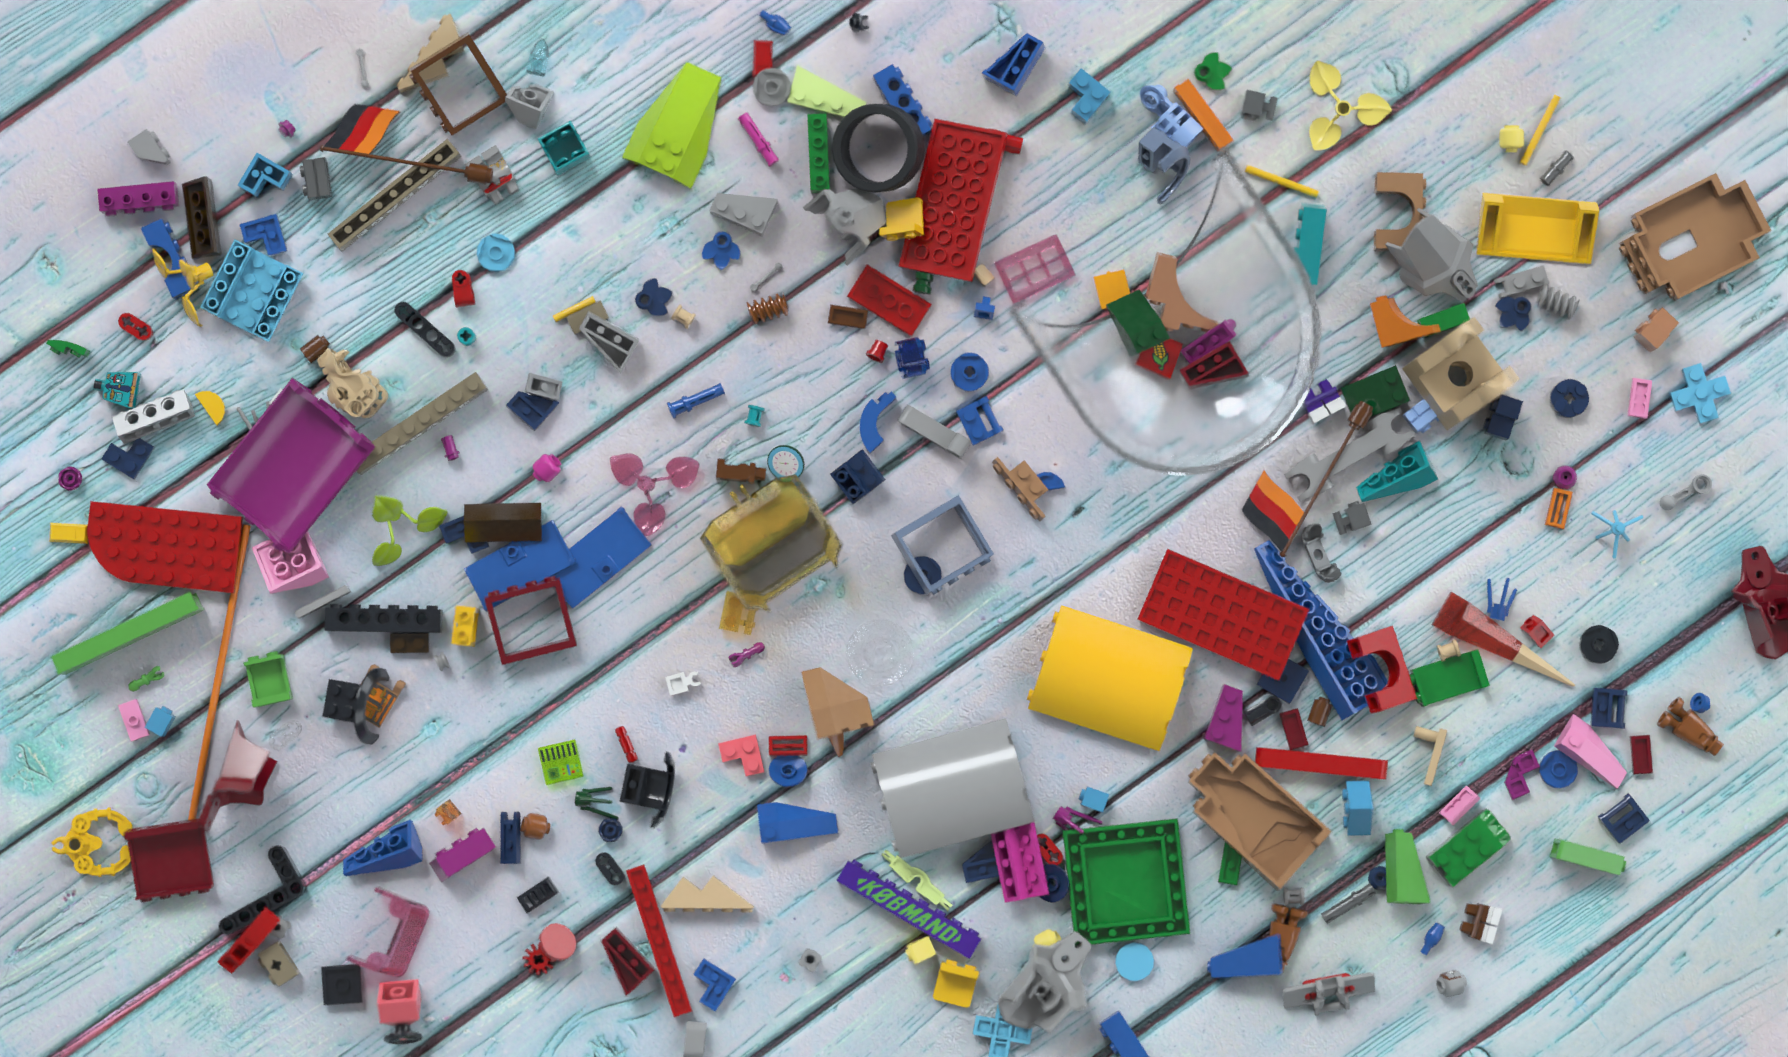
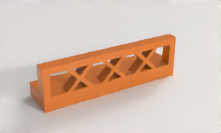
[1173,79,1233,152]

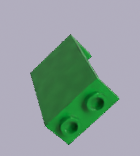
[1409,649,1490,707]

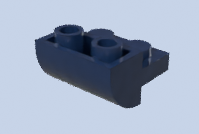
[830,449,886,504]

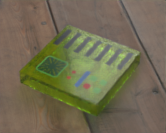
[538,739,584,785]

